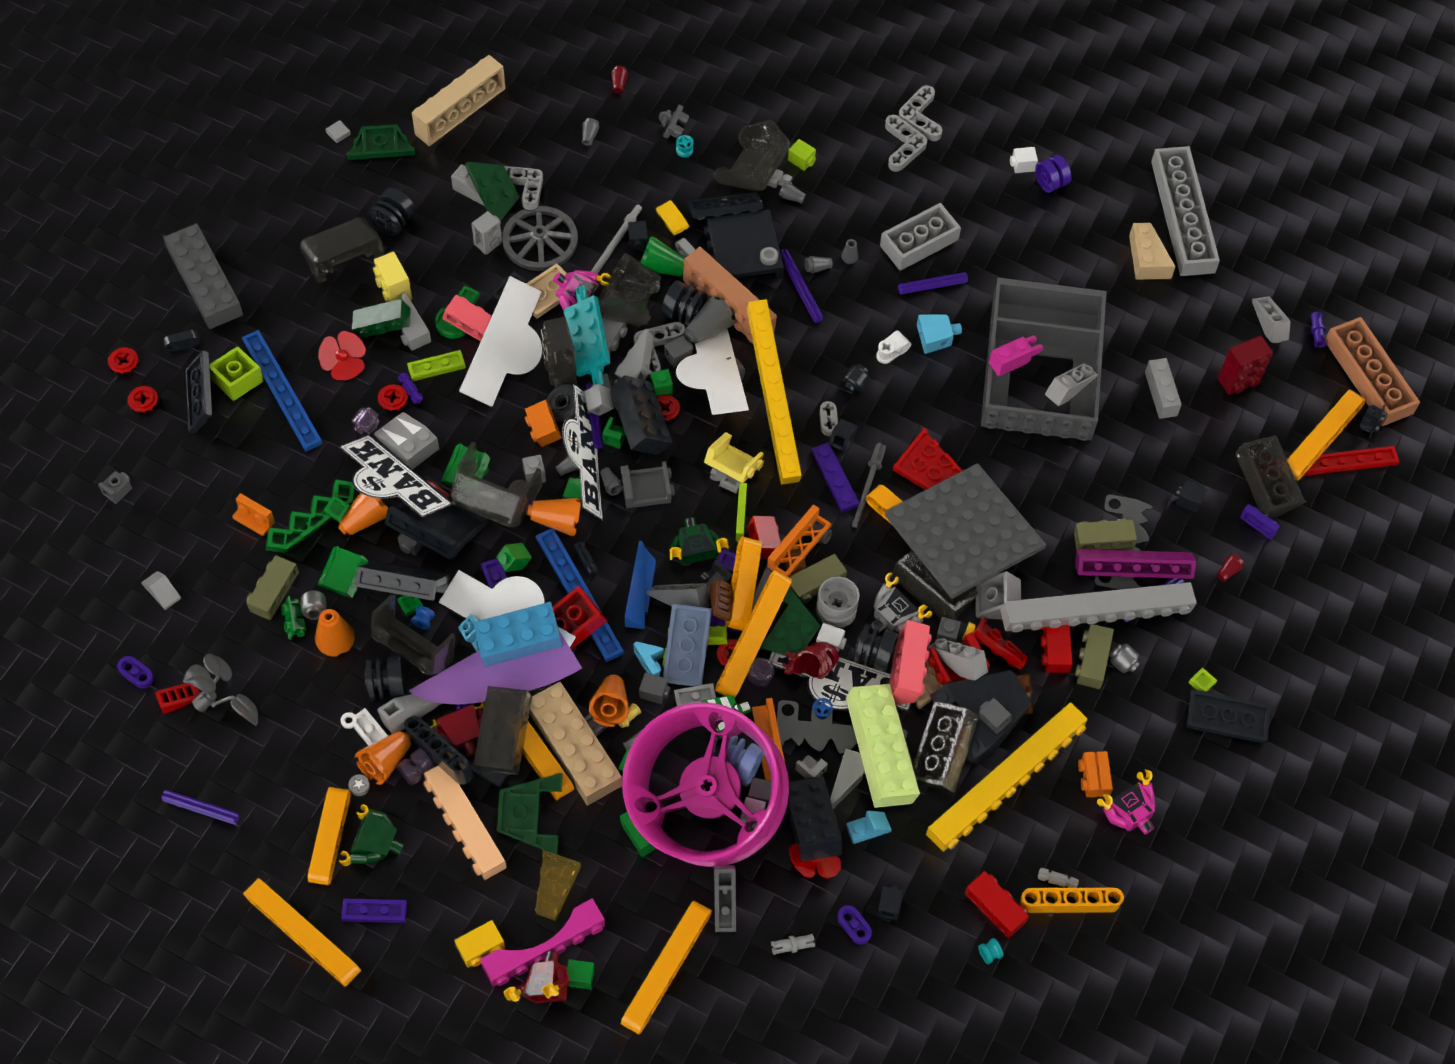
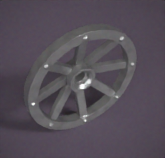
[502,206,578,271]

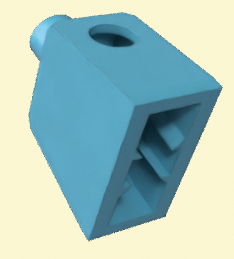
[917,315,962,354]

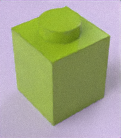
[788,139,816,171]

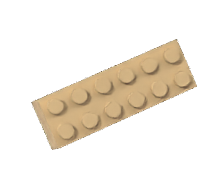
[412,55,505,146]
[525,682,622,806]

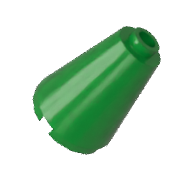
[638,236,685,277]

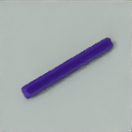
[780,250,823,323]

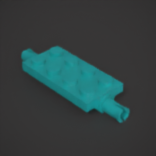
[564,286,610,386]

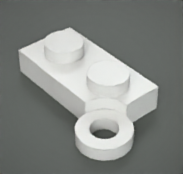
[341,708,388,746]

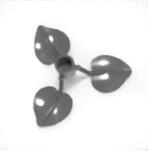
[183,654,258,726]

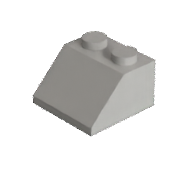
[976,571,1021,620]

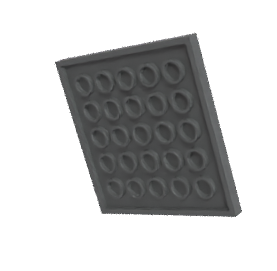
[885,463,1046,598]

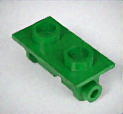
[281,596,306,640]

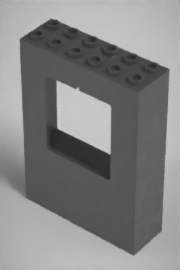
[981,278,1107,441]

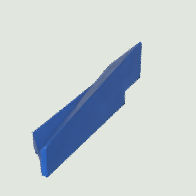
[625,541,656,629]

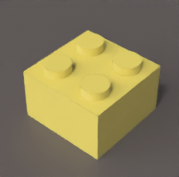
[373,252,412,302]

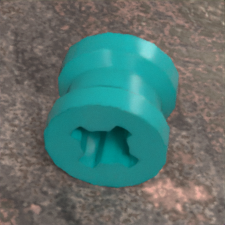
[676,135,693,157]
[978,938,1004,964]

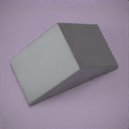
[141,571,181,610]

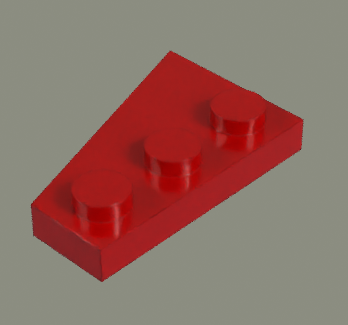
[973,616,1028,670]

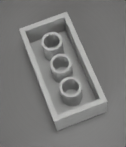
[880,203,961,271]

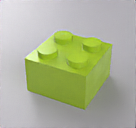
[209,346,264,401]

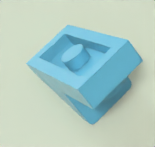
[634,642,664,677]
[846,811,892,844]

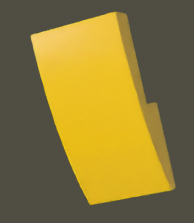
[655,200,689,235]

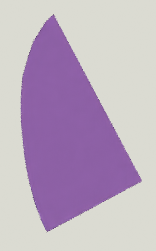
[409,631,582,705]

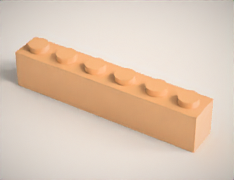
[423,766,506,880]

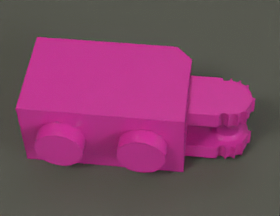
[989,335,1044,377]

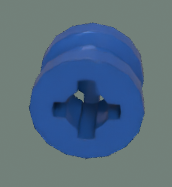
[411,606,435,630]
[813,698,833,719]

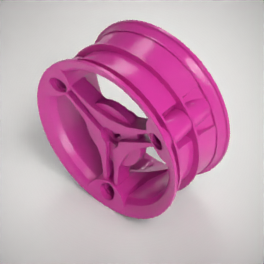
[622,702,789,867]

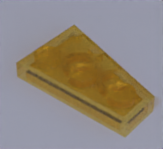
[535,850,581,921]

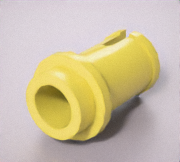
[617,703,641,728]

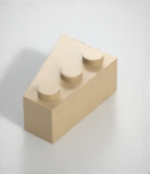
[1129,223,1175,279]

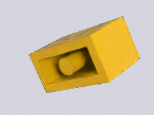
[454,920,505,968]

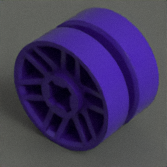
[1035,154,1071,193]

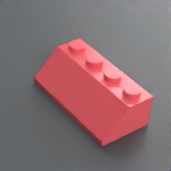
[889,620,931,705]

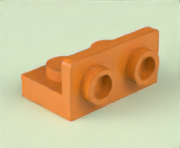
[233,493,275,536]

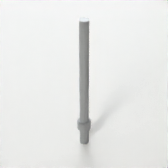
[591,205,642,273]

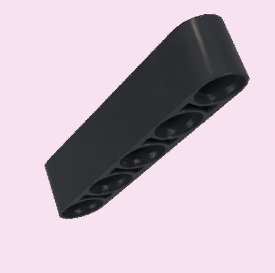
[404,716,473,784]

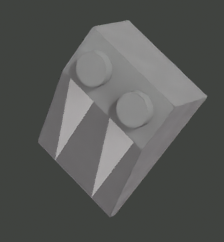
[374,412,439,469]

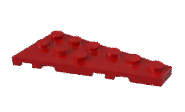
[893,427,962,490]

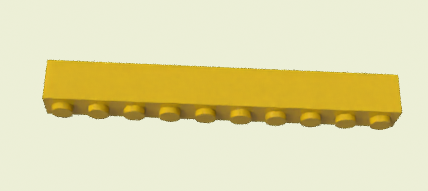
[747,299,802,485]
[926,702,1087,852]

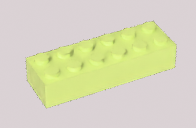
[846,684,920,808]

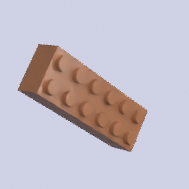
[683,247,777,343]
[1325,317,1420,426]

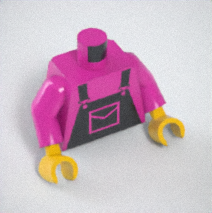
[553,270,610,311]
[1097,769,1155,835]

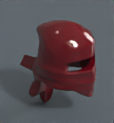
[782,641,839,679]

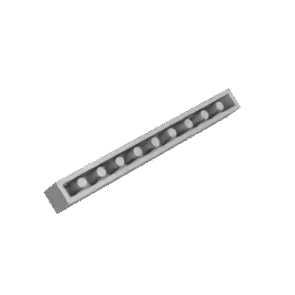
[1000,582,1197,632]

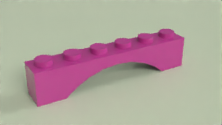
[480,898,605,987]

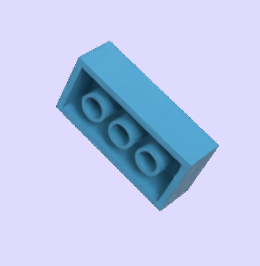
[473,602,562,667]

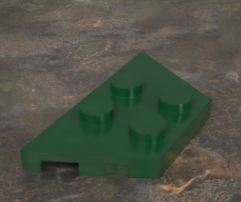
[347,124,415,160]
[465,162,519,221]

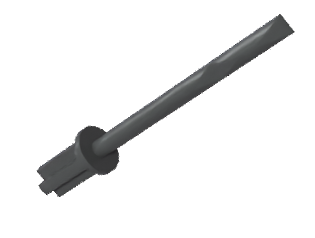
[852,443,886,528]

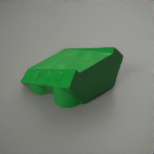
[441,443,491,494]
[318,546,368,599]

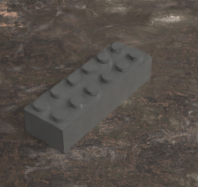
[163,224,243,329]

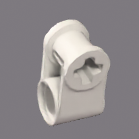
[876,331,911,364]

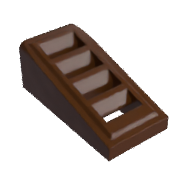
[709,579,733,622]

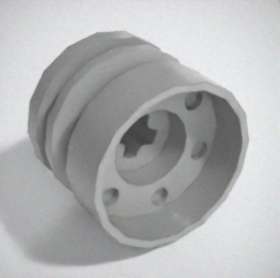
[816,577,860,628]

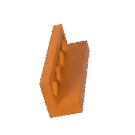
[767,504,831,577]
[752,698,785,781]

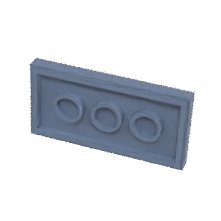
[663,604,712,686]

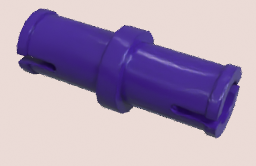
[1310,312,1327,348]

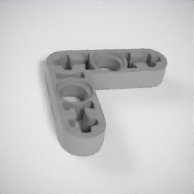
[899,85,942,141]
[885,115,927,172]
[504,166,543,210]
[634,322,685,379]

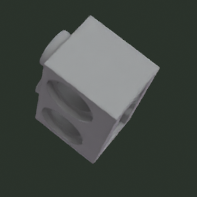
[472,211,502,255]

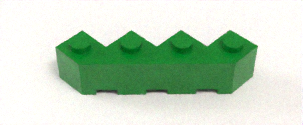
[266,480,354,553]

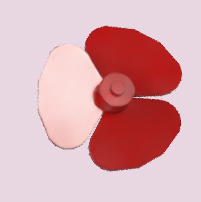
[318,331,366,380]
[789,842,841,878]

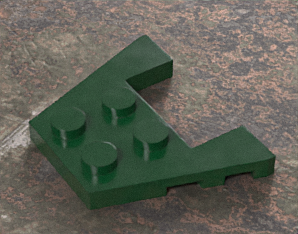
[759,588,821,657]
[497,773,563,854]

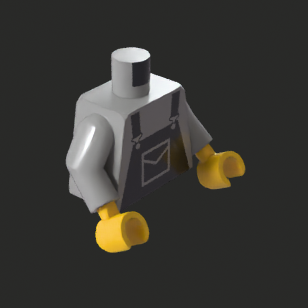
[871,573,932,633]

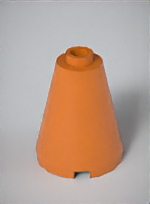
[338,493,388,536]
[527,498,581,536]
[315,609,355,657]
[589,675,629,727]
[355,731,411,785]

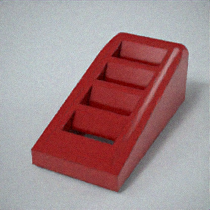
[155,683,200,714]

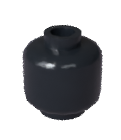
[842,364,870,392]

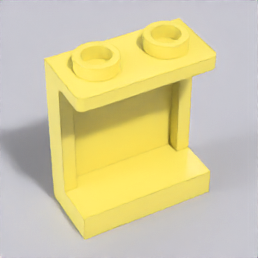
[704,432,764,483]

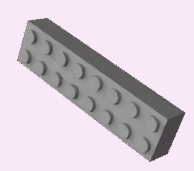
[1151,146,1220,276]

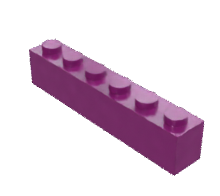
[1075,549,1196,579]

